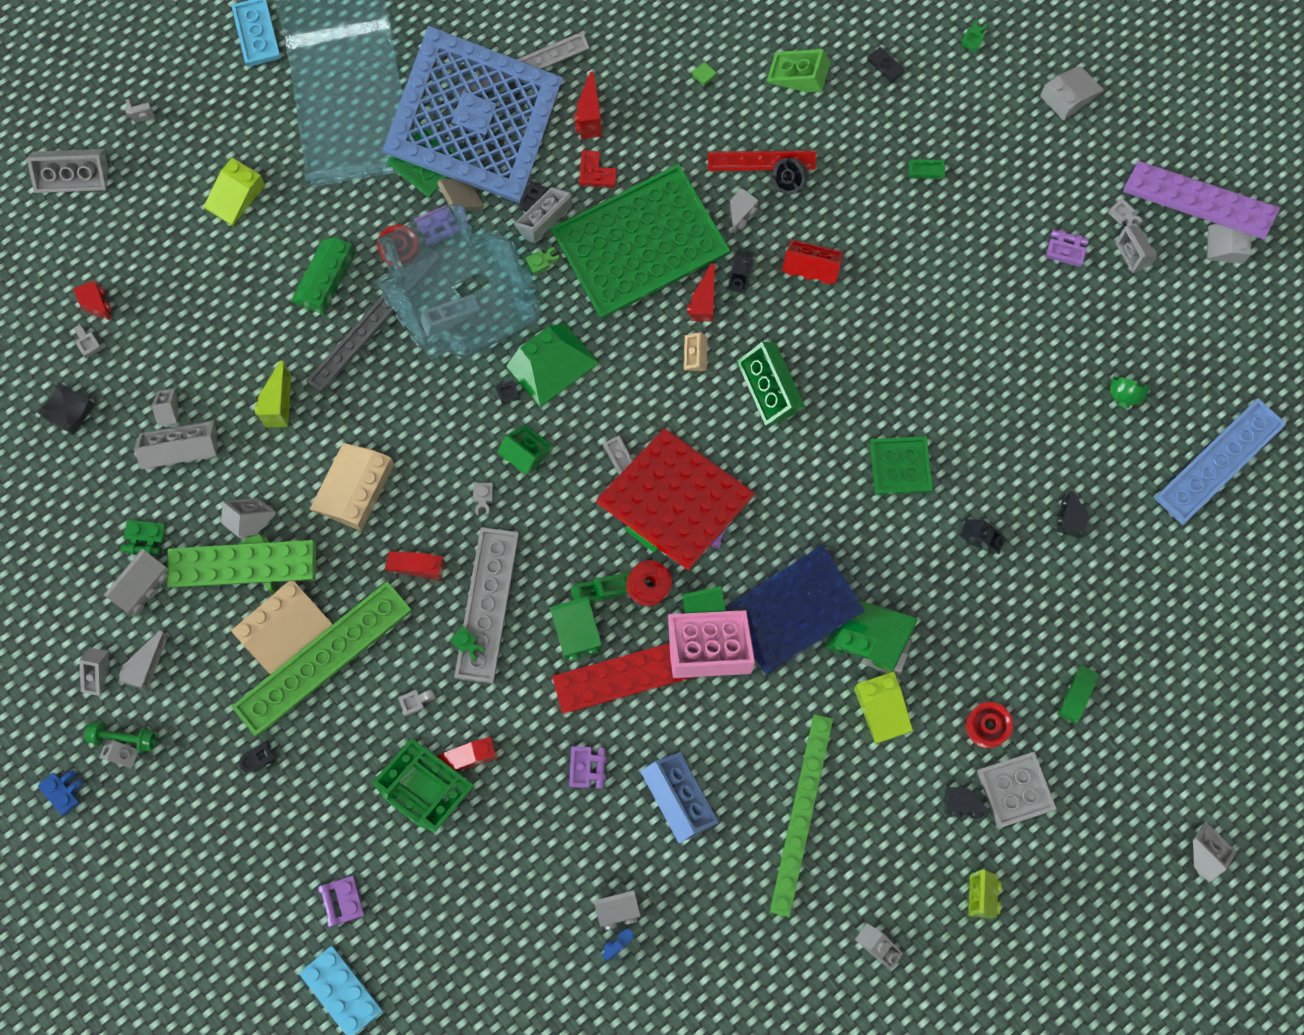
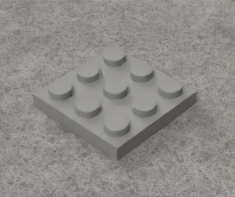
[977,752,1056,829]

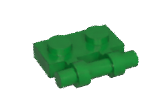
[121,520,167,556]

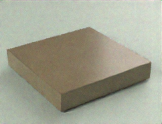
[437,179,484,212]

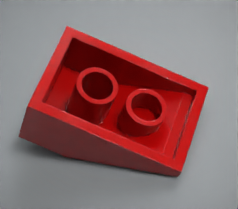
[574,71,602,140]

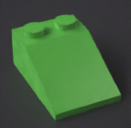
[767,49,831,92]

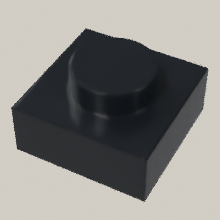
[496,381,520,406]

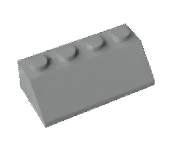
[27,149,108,193]
[134,420,218,470]

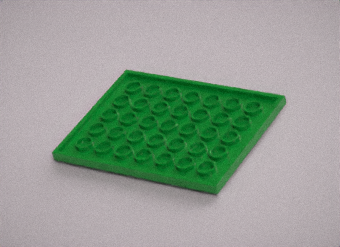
[550,164,730,320]

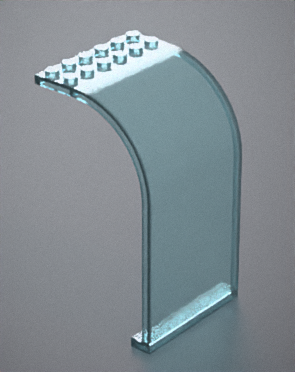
[275,0,408,187]

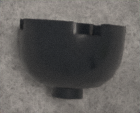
[771,158,809,195]

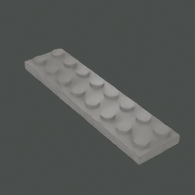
[454,527,519,684]

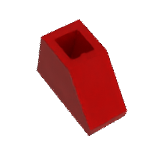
[73,281,112,320]

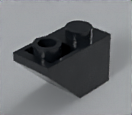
[728,248,756,294]
[1056,491,1089,538]
[960,519,1005,554]
[945,787,989,819]

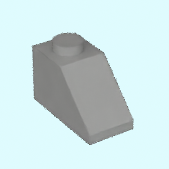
[152,388,179,427]
[79,647,109,696]

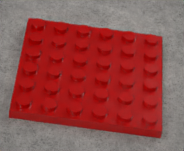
[596,428,755,571]

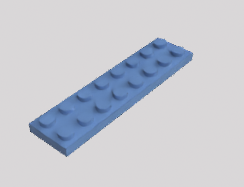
[1154,398,1286,525]

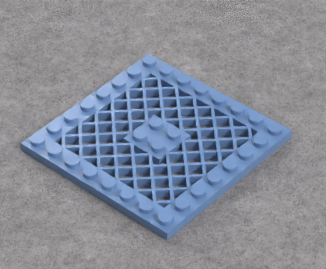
[382,26,563,203]

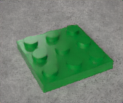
[387,124,461,198]
[869,436,933,496]

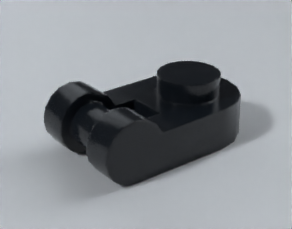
[520,181,548,212]
[239,741,278,773]

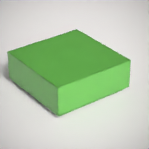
[692,62,717,86]

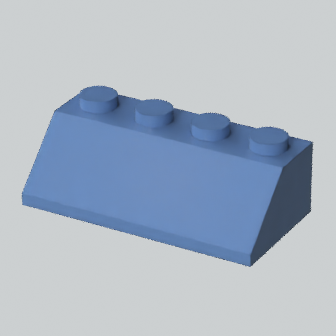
[641,752,719,843]

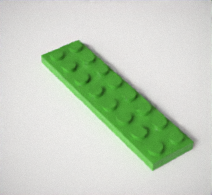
[167,540,316,588]

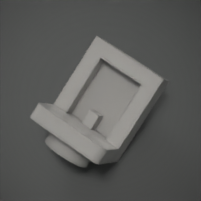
[125,99,155,123]

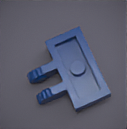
[38,770,84,816]
[602,929,634,962]

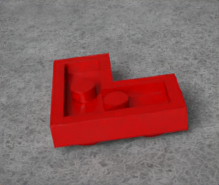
[579,150,616,188]

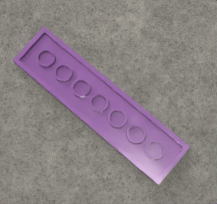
[1123,161,1280,240]

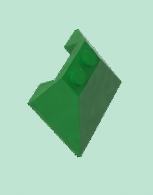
[506,323,599,408]
[824,597,918,672]
[372,738,474,832]

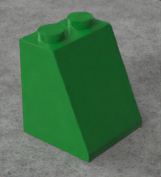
[550,596,602,661]

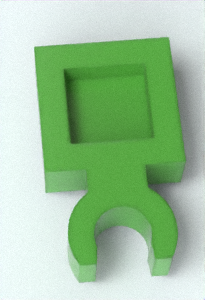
[525,247,560,275]

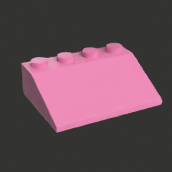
[668,611,755,678]

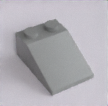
[1040,66,1104,121]

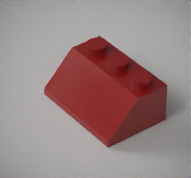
[782,239,844,284]

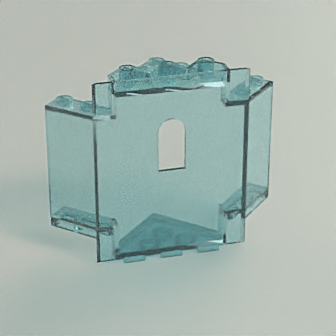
[375,204,540,360]

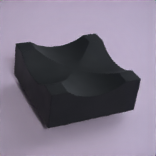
[38,382,95,435]

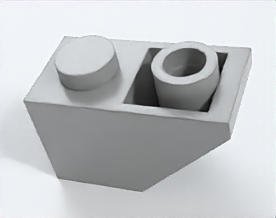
[729,188,759,234]
[855,923,903,970]

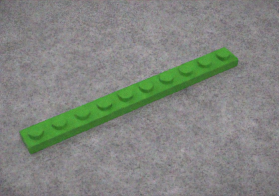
[769,714,833,917]

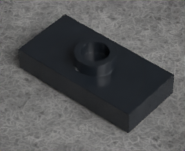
[867,47,905,83]

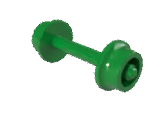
[85,720,157,754]

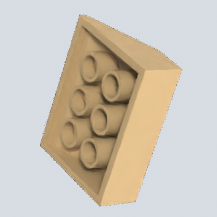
[310,443,394,531]
[231,581,333,675]

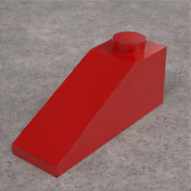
[687,263,715,322]
[385,551,445,581]
[436,737,498,771]

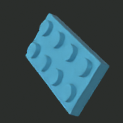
[231,0,281,67]
[299,946,383,1035]

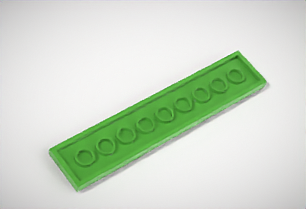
[231,581,412,737]

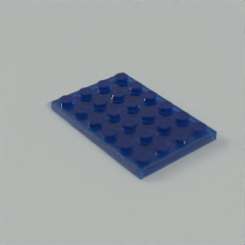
[725,544,865,675]

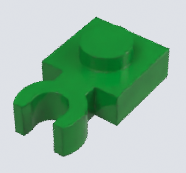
[961,20,987,52]
[449,626,485,661]

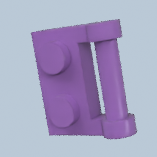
[318,876,365,927]

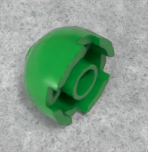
[1110,376,1150,409]

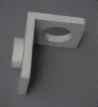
[99,740,138,768]

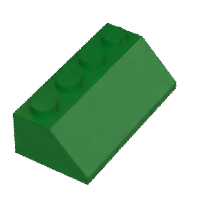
[291,238,356,315]
[737,342,805,426]

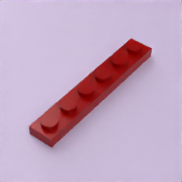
[708,150,816,171]

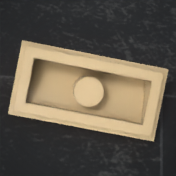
[684,332,707,371]

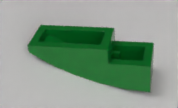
[571,573,630,604]
[1057,665,1099,724]

